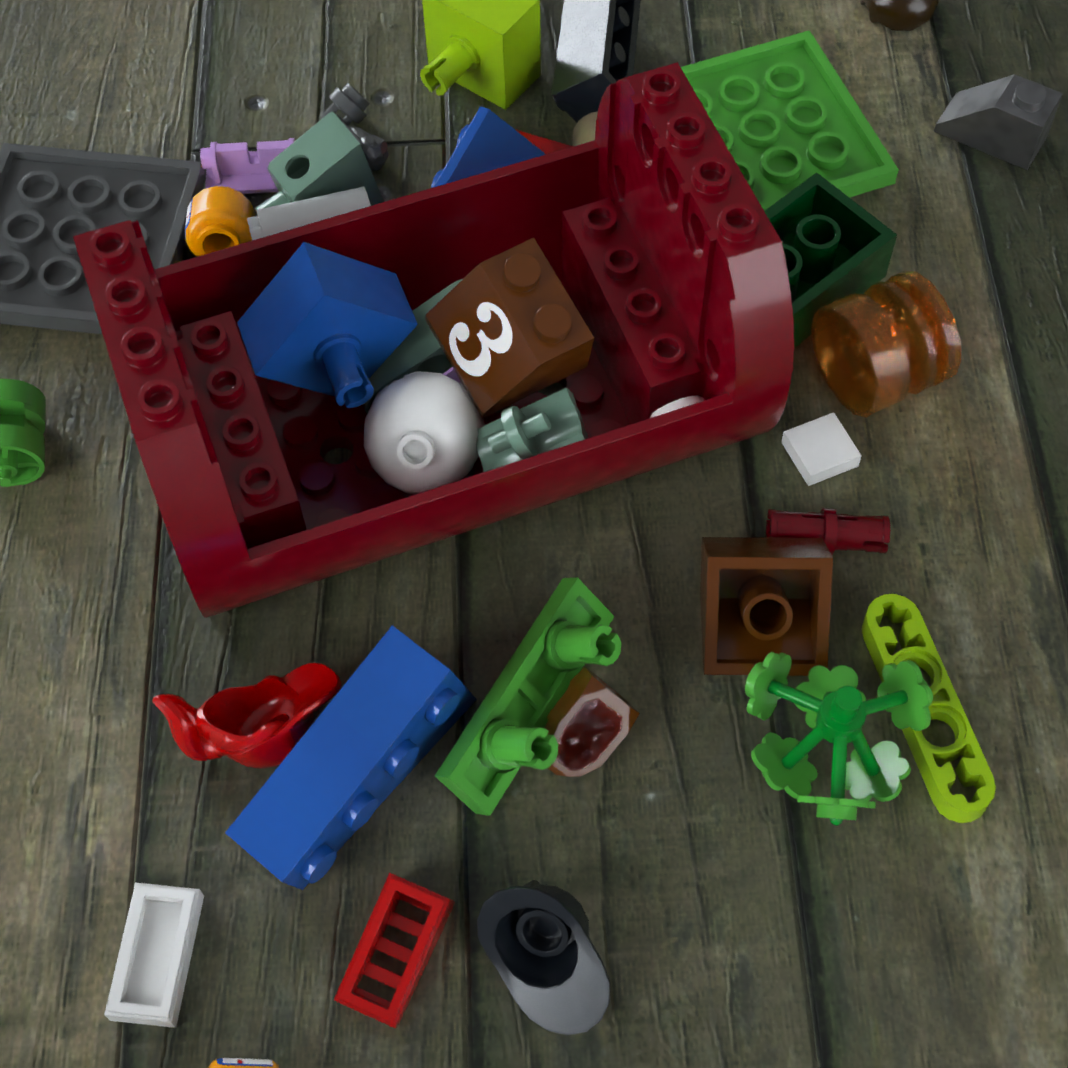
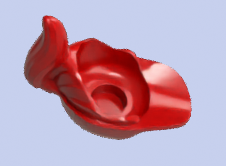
[152,663,342,769]

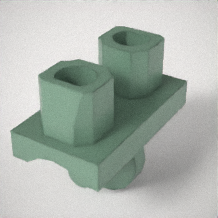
[476,388,589,472]

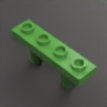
[435,577,621,816]

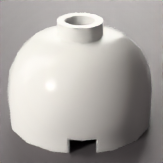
[364,371,485,494]

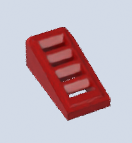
[334,873,455,1028]

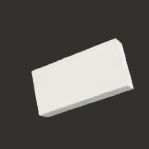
[104,882,204,1028]

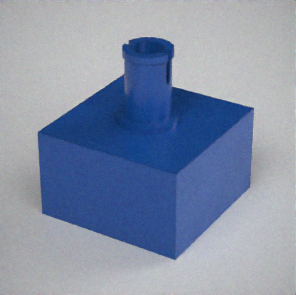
[237,242,418,408]

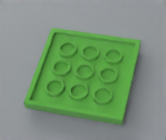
[681,30,899,211]

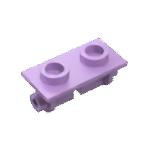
[200,138,295,194]

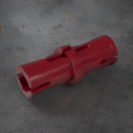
[765,508,890,555]

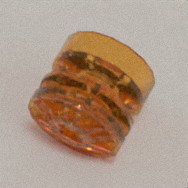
[811,271,961,418]

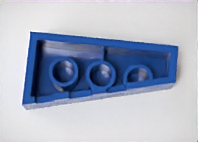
[225,625,477,890]

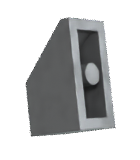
[934,74,1063,170]

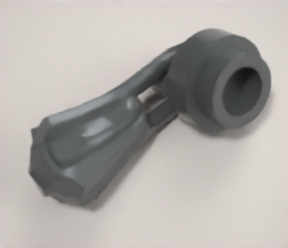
[320,82,389,171]

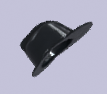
[477,880,610,1035]

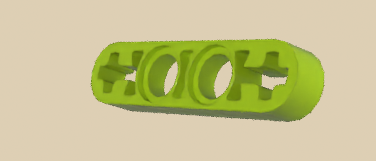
[861,594,996,823]

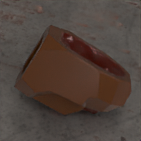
[544,667,640,777]

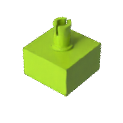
[420,0,541,110]

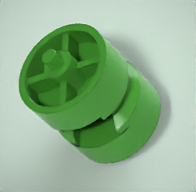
[0,379,46,487]

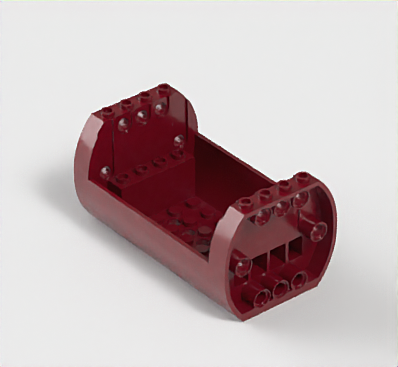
[73,62,794,618]

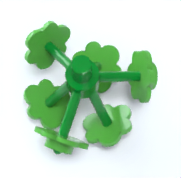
[745,652,933,826]

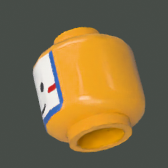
[185,186,255,257]

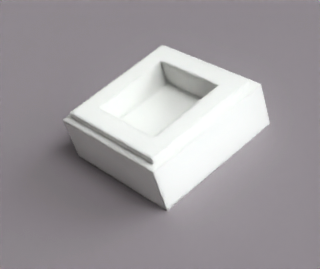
[781,412,862,486]

